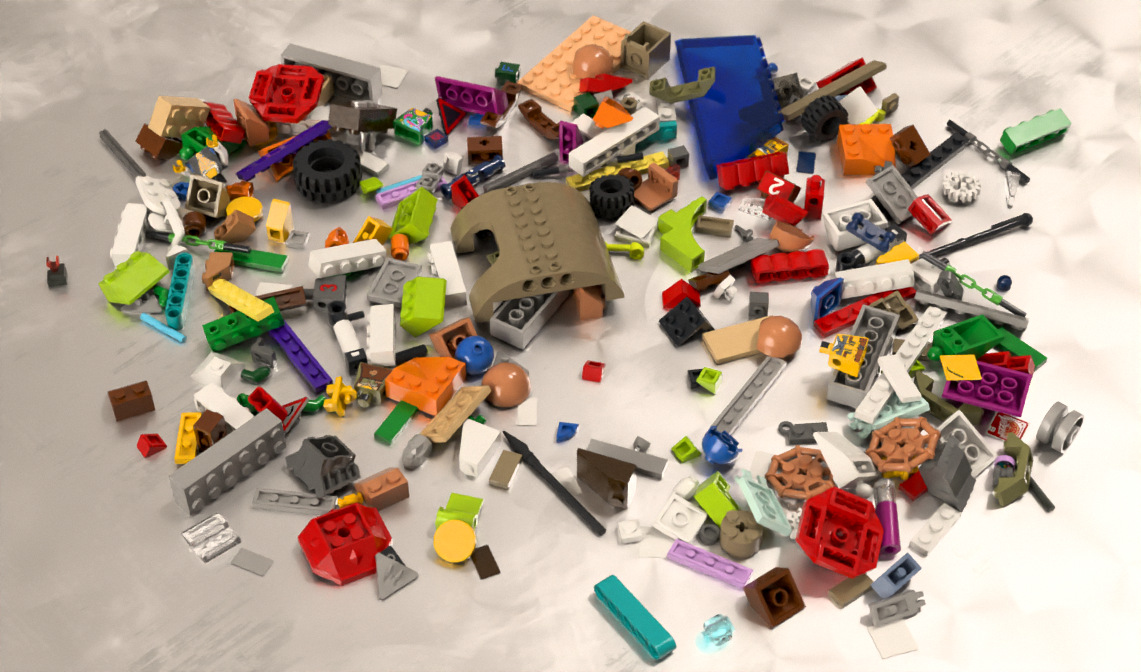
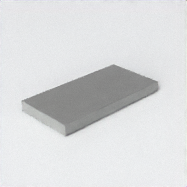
[698,238,779,274]

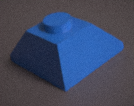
[811,277,844,323]

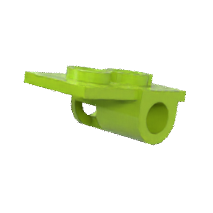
[435,493,484,530]

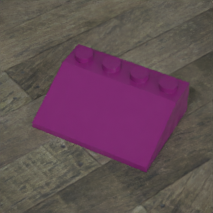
[942,361,1032,417]

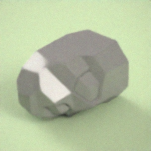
[402,434,432,469]

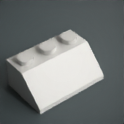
[822,199,888,251]

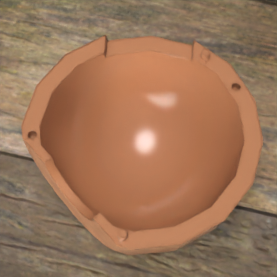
[573,44,613,79]
[770,221,814,253]
[757,315,802,358]
[481,362,531,407]

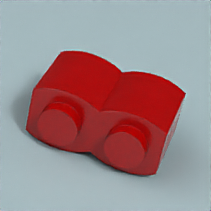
[248,387,288,422]

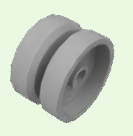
[1036,401,1085,453]

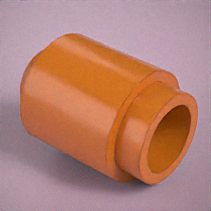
[391,234,409,261]

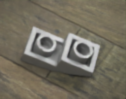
[415,163,445,194]

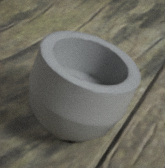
[633,436,651,453]

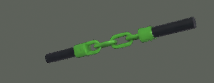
[145,230,252,254]
[920,251,1027,317]

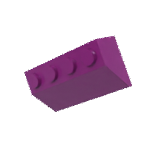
[435,76,508,115]

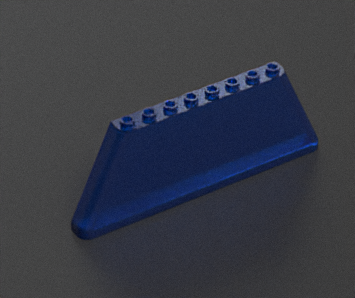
[675,35,785,180]

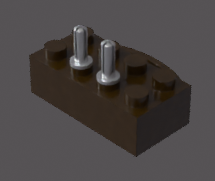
[328,100,397,151]

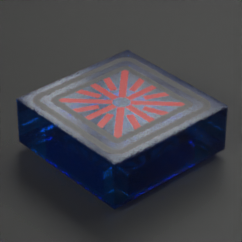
[424,129,449,149]

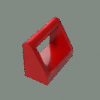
[762,194,808,226]
[907,194,952,236]

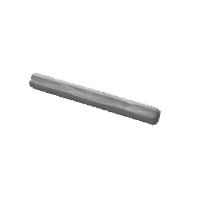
[99,129,146,178]
[483,152,558,193]

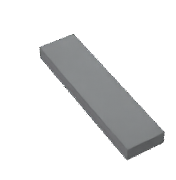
[586,438,668,479]
[252,488,338,515]

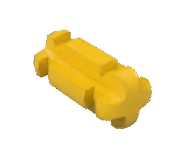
[337,492,363,508]

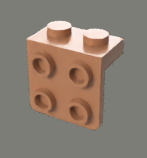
[634,162,678,211]

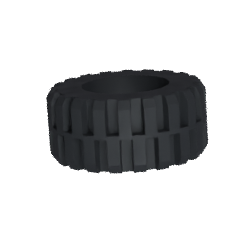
[293,139,362,203]

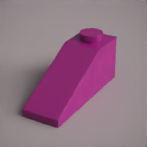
[559,120,583,165]

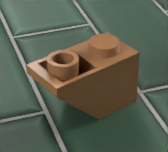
[214,209,256,244]
[202,252,235,291]

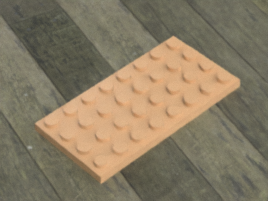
[517,16,631,112]

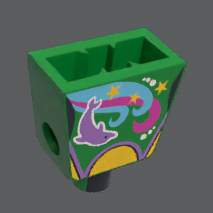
[393,108,433,145]

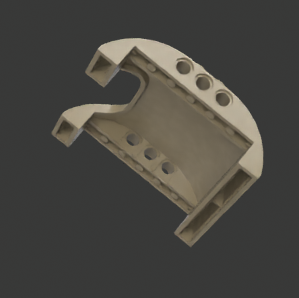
[450,182,624,323]

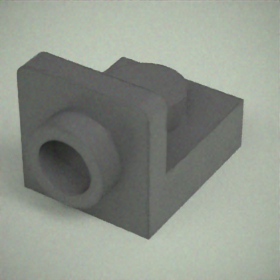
[250,337,277,369]

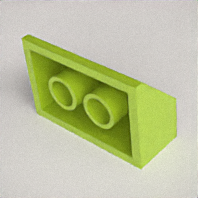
[388,187,438,244]
[98,251,170,305]
[400,277,447,338]

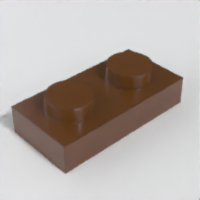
[688,270,730,290]

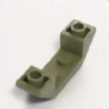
[649,66,716,103]
[914,371,984,426]
[994,432,1034,507]

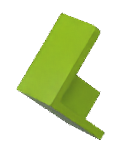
[694,471,741,528]

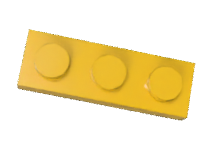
[174,412,202,464]

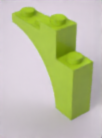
[658,196,707,273]

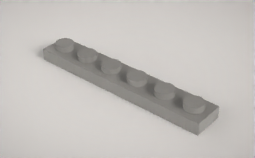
[914,289,1030,330]
[710,356,786,435]

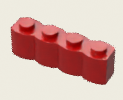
[203,101,245,144]
[716,151,789,190]
[751,249,829,284]

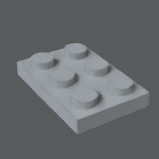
[866,165,918,225]
[367,258,422,308]

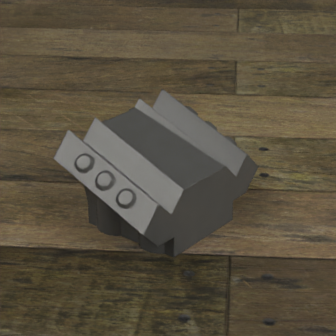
[918,434,976,513]
[285,435,361,498]

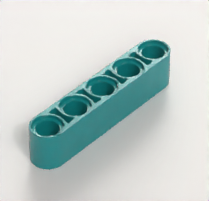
[165,253,195,331]
[593,574,677,660]

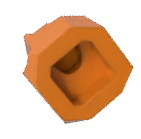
[226,180,254,201]
[325,227,349,248]

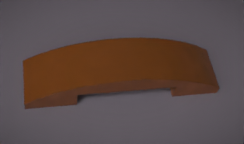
[480,81,522,128]
[518,99,559,139]

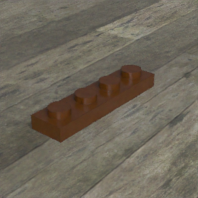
[229,286,307,314]

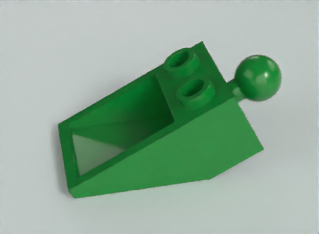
[179,127,246,161]
[927,314,1005,362]

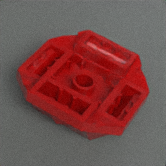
[248,64,325,124]
[795,486,884,579]
[298,502,393,586]

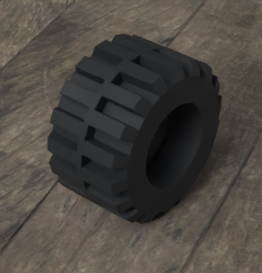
[801,95,849,142]
[589,174,635,219]

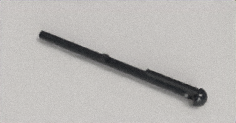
[919,213,1033,259]

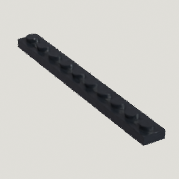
[870,132,970,213]

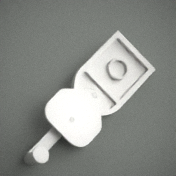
[135,176,185,252]

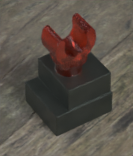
[46,256,68,287]

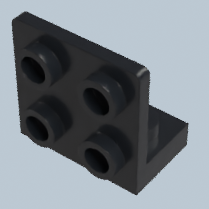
[659,297,715,346]

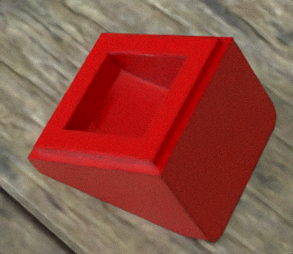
[582,360,606,382]
[137,433,167,458]

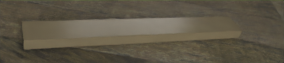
[776,60,887,121]

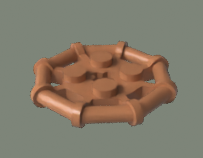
[865,416,941,473]
[764,445,836,500]

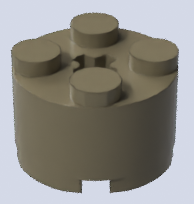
[719,510,763,559]

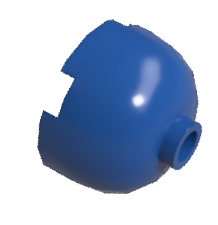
[455,336,494,375]
[701,426,743,465]

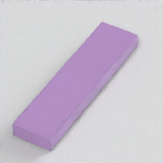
[375,176,448,210]
[667,538,754,589]

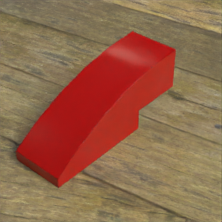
[579,74,633,94]
[976,351,1035,380]

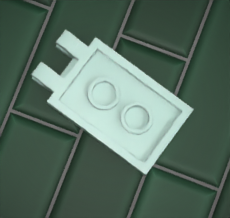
[847,392,930,438]
[735,468,793,536]

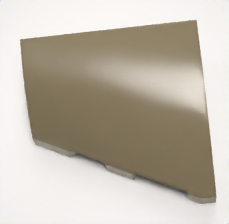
[868,290,919,330]

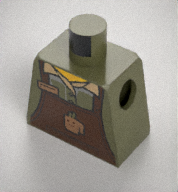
[354,362,393,408]

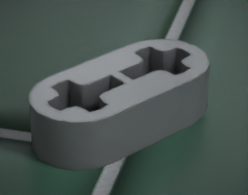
[937,271,964,300]

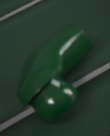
[241,366,271,383]

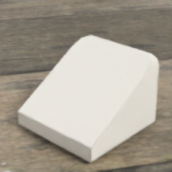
[166,244,188,270]

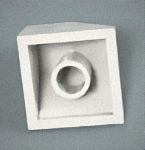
[190,351,245,391]

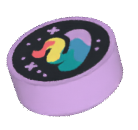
[994,455,1015,473]

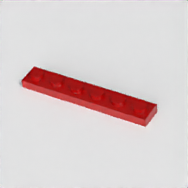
[814,287,916,338]

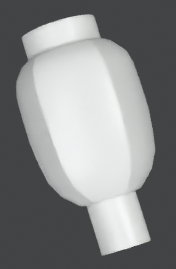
[672,475,699,501]

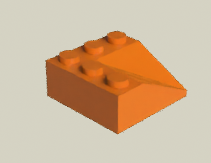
[837,124,896,175]
[385,357,466,416]

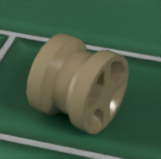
[620,97,637,115]

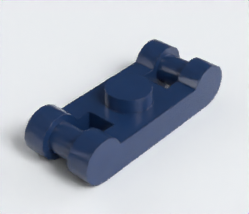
[846,212,896,253]

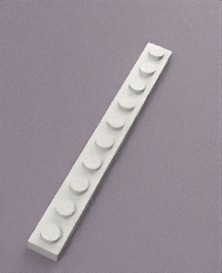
[854,306,947,425]

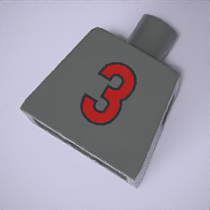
[304,275,347,312]

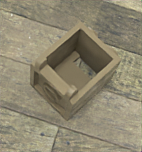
[621,21,671,79]

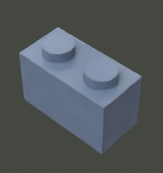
[871,552,922,599]

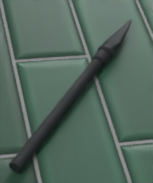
[503,431,606,535]

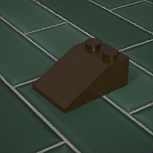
[577,448,637,509]

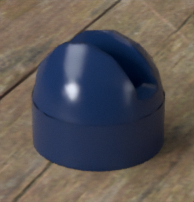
[996,275,1012,291]

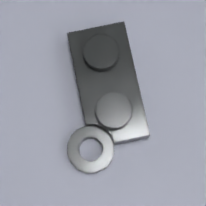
[778,421,829,445]

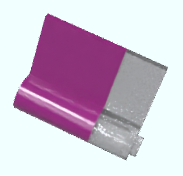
[836,478,901,555]

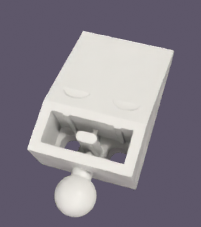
[813,432,879,499]

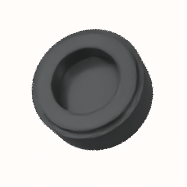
[699,524,720,545]

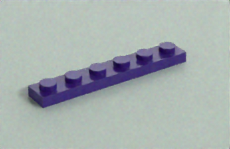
[236,120,332,181]
[267,320,333,393]

